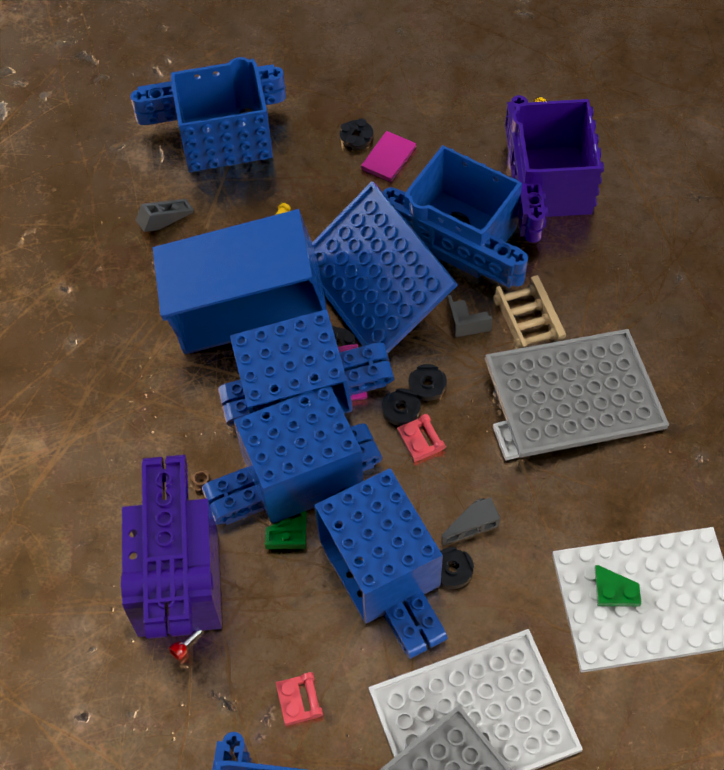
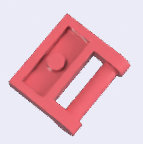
[397,414,446,462]
[275,672,323,726]

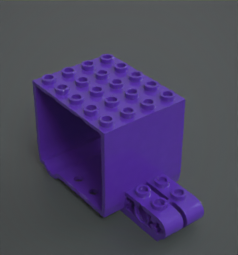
[505,95,604,243]
[121,454,222,639]

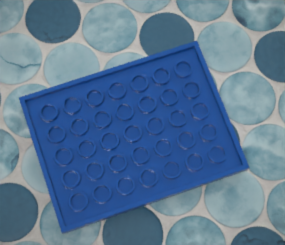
[312,181,458,354]

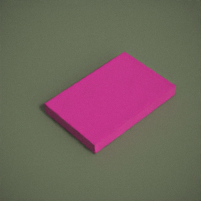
[361,131,416,182]

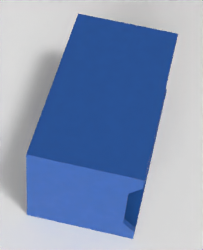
[152,209,327,355]

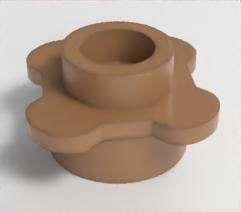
[190,470,212,492]

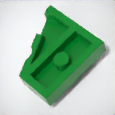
[265,511,307,549]
[594,565,641,607]

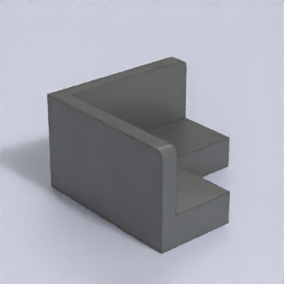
[447,295,493,337]

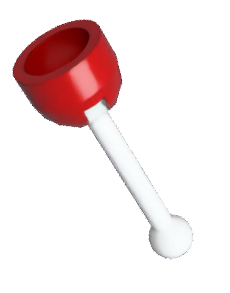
[168,631,202,661]

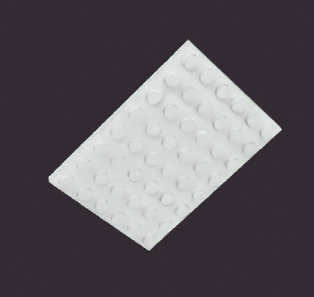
[552,527,724,673]
[368,629,583,770]

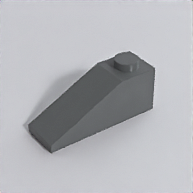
[136,199,194,232]
[441,497,500,546]

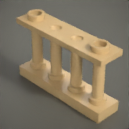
[494,275,566,349]

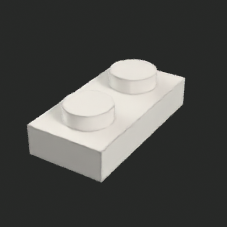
[493,421,519,461]

